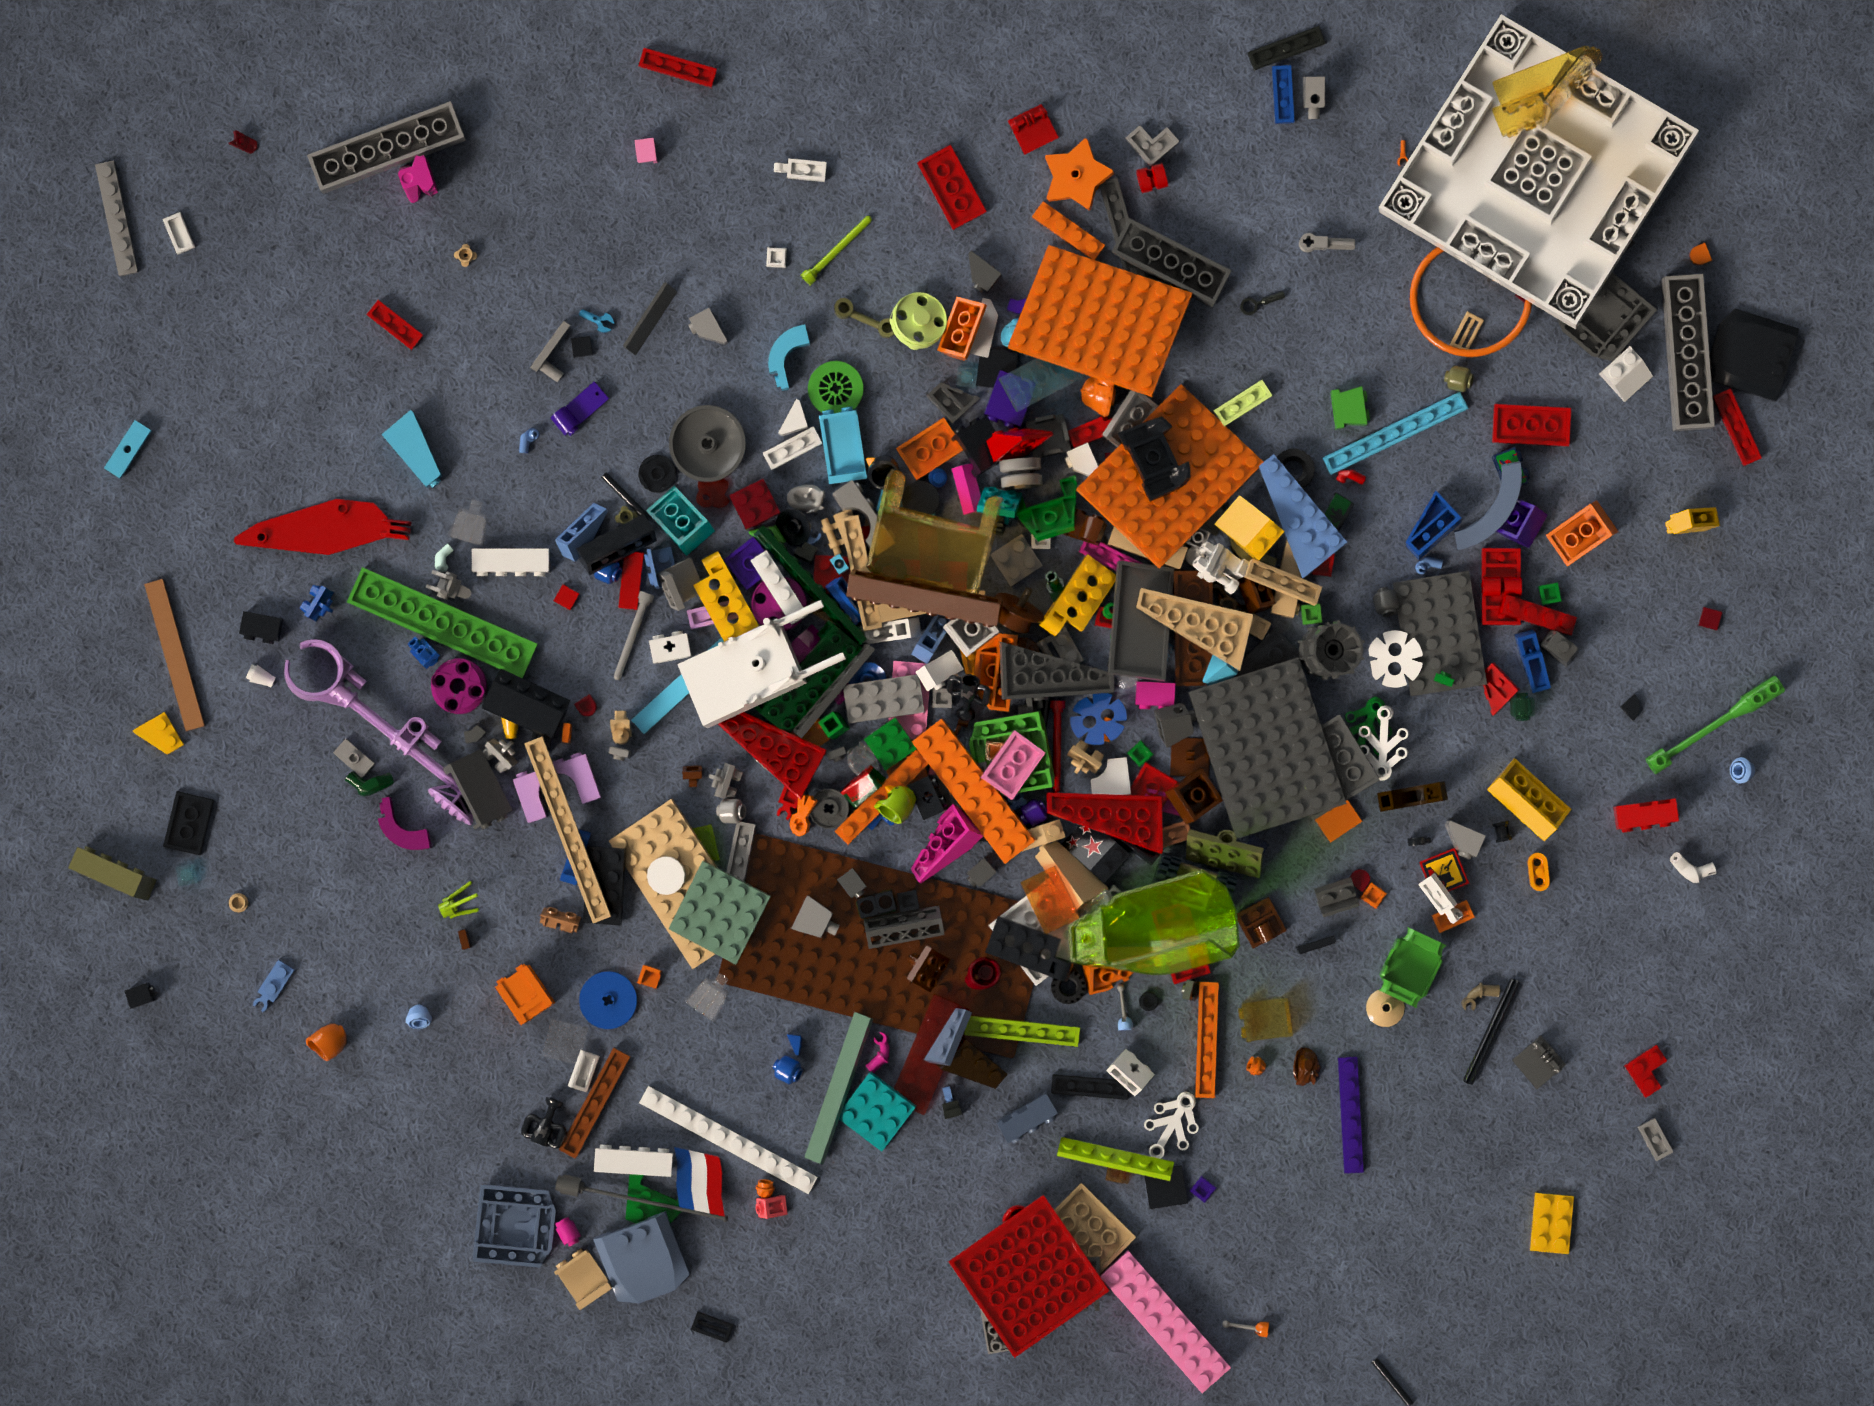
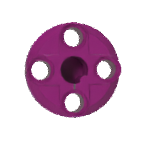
[751,577,807,631]
[431,658,488,714]

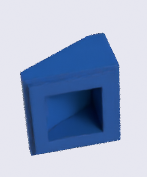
[787,1034,802,1055]

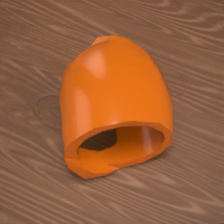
[306,1024,347,1061]

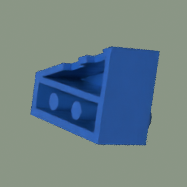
[1406,490,1462,560]

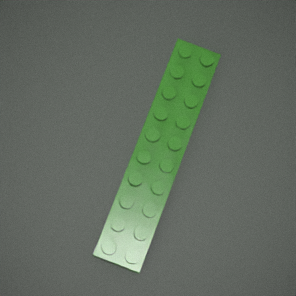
[347,567,538,678]

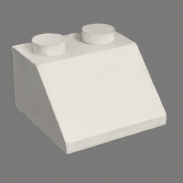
[1599,346,1653,402]

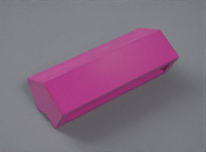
[952,463,981,515]

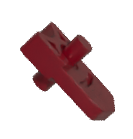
[228,130,257,154]

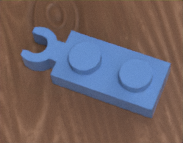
[253,960,295,1012]

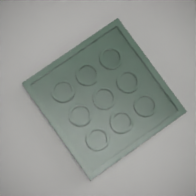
[669,860,771,965]

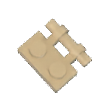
[821,510,854,556]

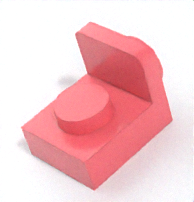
[756,1195,788,1219]

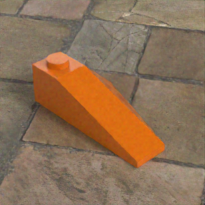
[1082,947,1162,995]

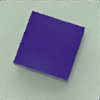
[1189,1176,1216,1203]

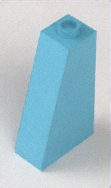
[382,410,442,488]

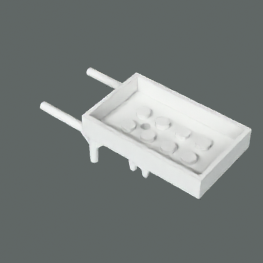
[678,600,846,728]

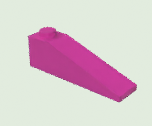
[911,804,983,883]

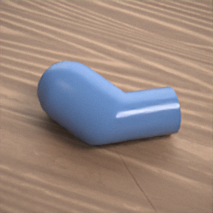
[1415,556,1443,574]

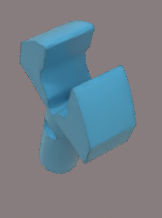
[579,309,615,333]

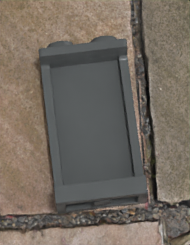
[443,749,512,830]

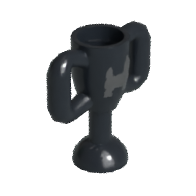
[947,674,991,721]
[521,1097,567,1149]

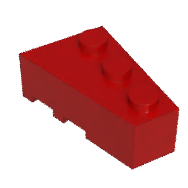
[1613,798,1679,833]

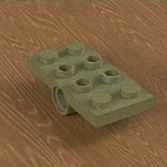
[1186,829,1264,878]

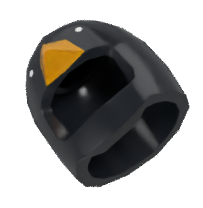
[866,455,900,489]

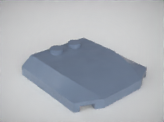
[472,1184,556,1268]
[593,1211,690,1303]

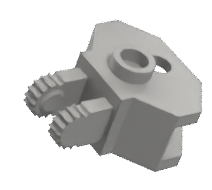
[426,570,471,600]

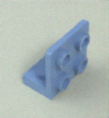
[644,547,675,589]

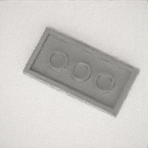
[843,674,924,724]

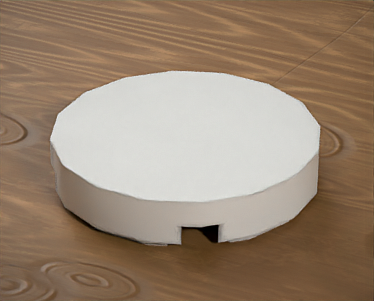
[647,856,686,895]

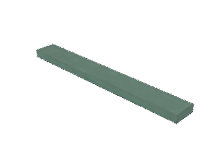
[805,1012,873,1164]

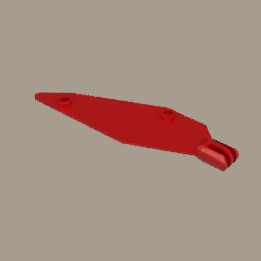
[234,499,412,555]

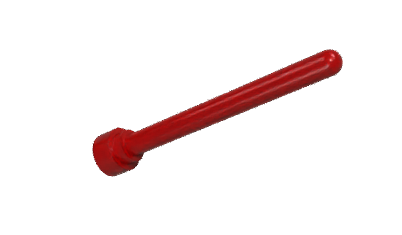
[1050,701,1065,793]

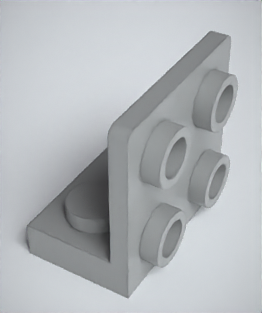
[657,558,701,611]

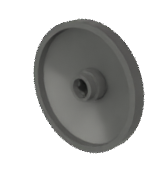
[669,405,746,482]

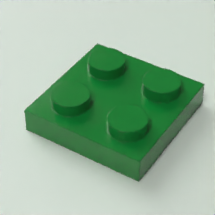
[864,717,917,771]

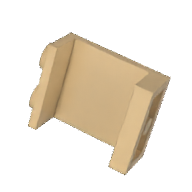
[554,1249,612,1310]

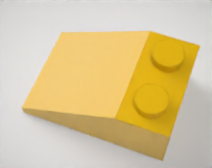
[1214,495,1285,561]

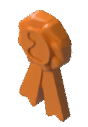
[789,794,818,836]

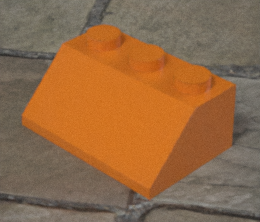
[937,297,987,361]

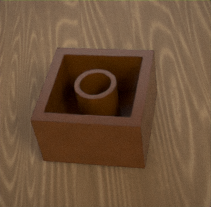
[1165,769,1223,824]

